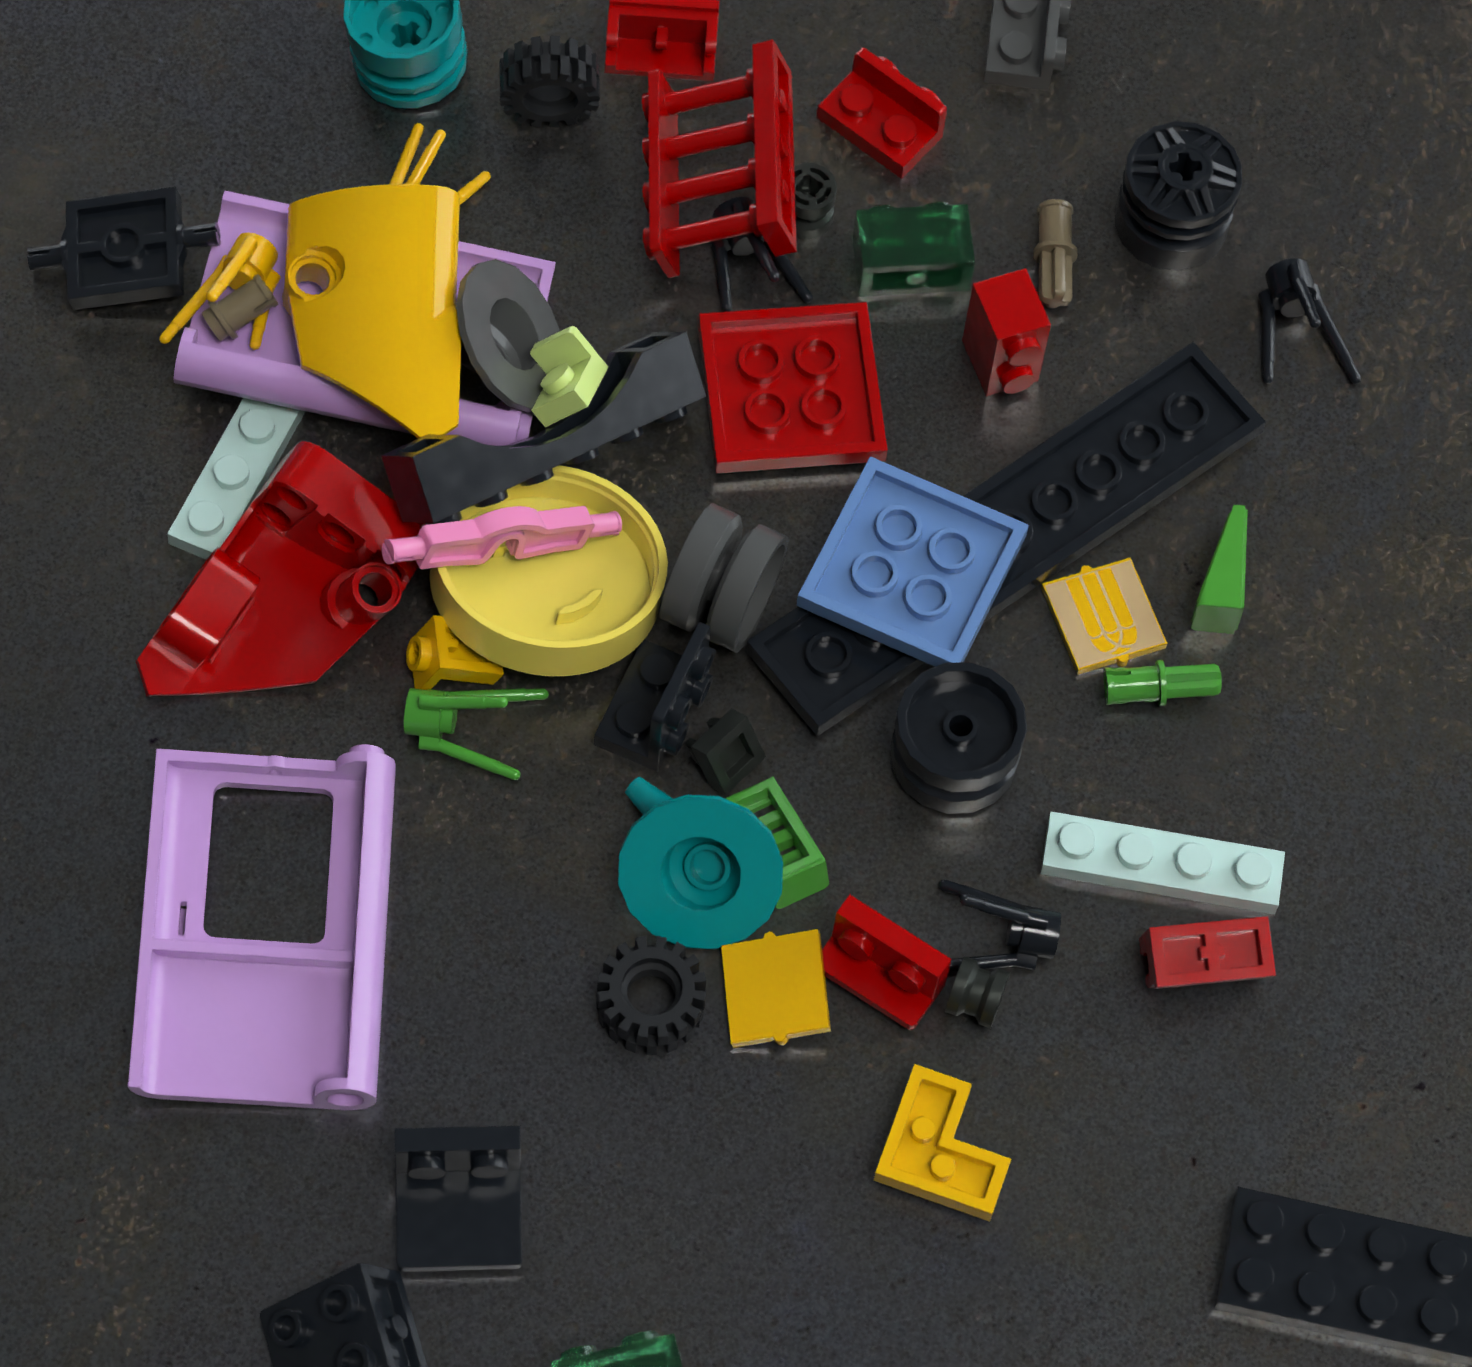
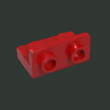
[816,47,947,179]
[822,894,952,1030]

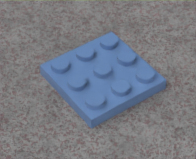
[796,456,1029,667]

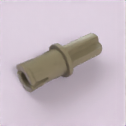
[1033,199,1078,309]

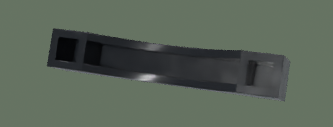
[381,332,706,525]

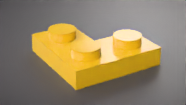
[873,1064,1011,1222]

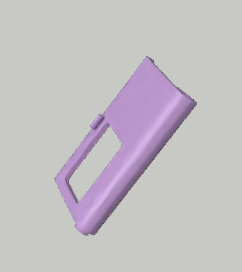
[173,190,556,446]
[128,744,396,1110]

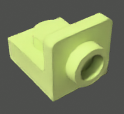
[530,326,608,427]

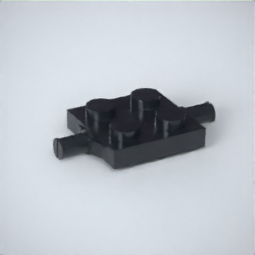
[27,186,221,310]

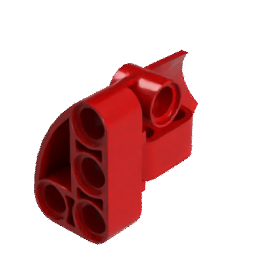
[136,441,426,697]

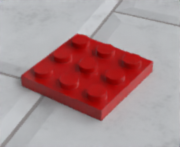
[698,302,888,474]

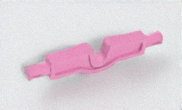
[382,506,622,569]

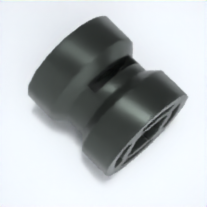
[794,163,837,239]

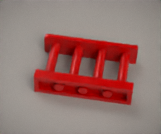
[642,39,797,278]

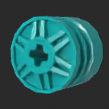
[343,0,467,108]

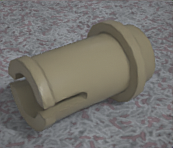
[201,274,279,341]

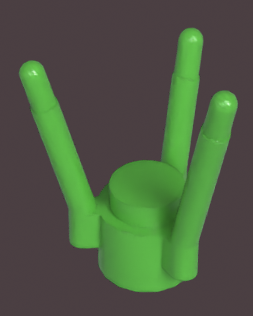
[404,688,549,780]

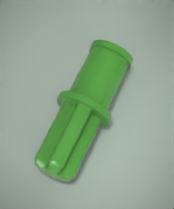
[1103,660,1222,707]

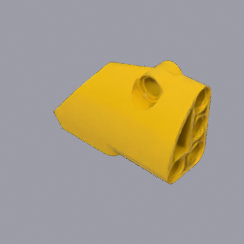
[282,184,461,439]

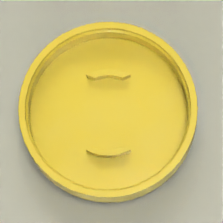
[429,465,668,676]

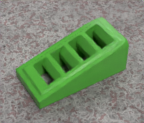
[1191,505,1248,634]
[725,777,829,909]

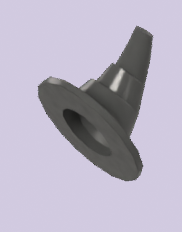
[456,259,560,412]

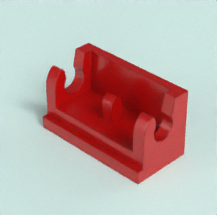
[605,0,720,81]
[1139,916,1276,989]

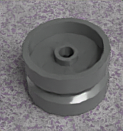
[660,503,789,653]

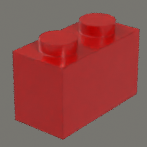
[962,268,1051,396]

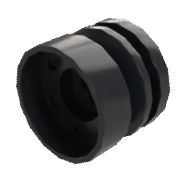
[1114,121,1242,271]

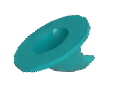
[618,777,783,949]

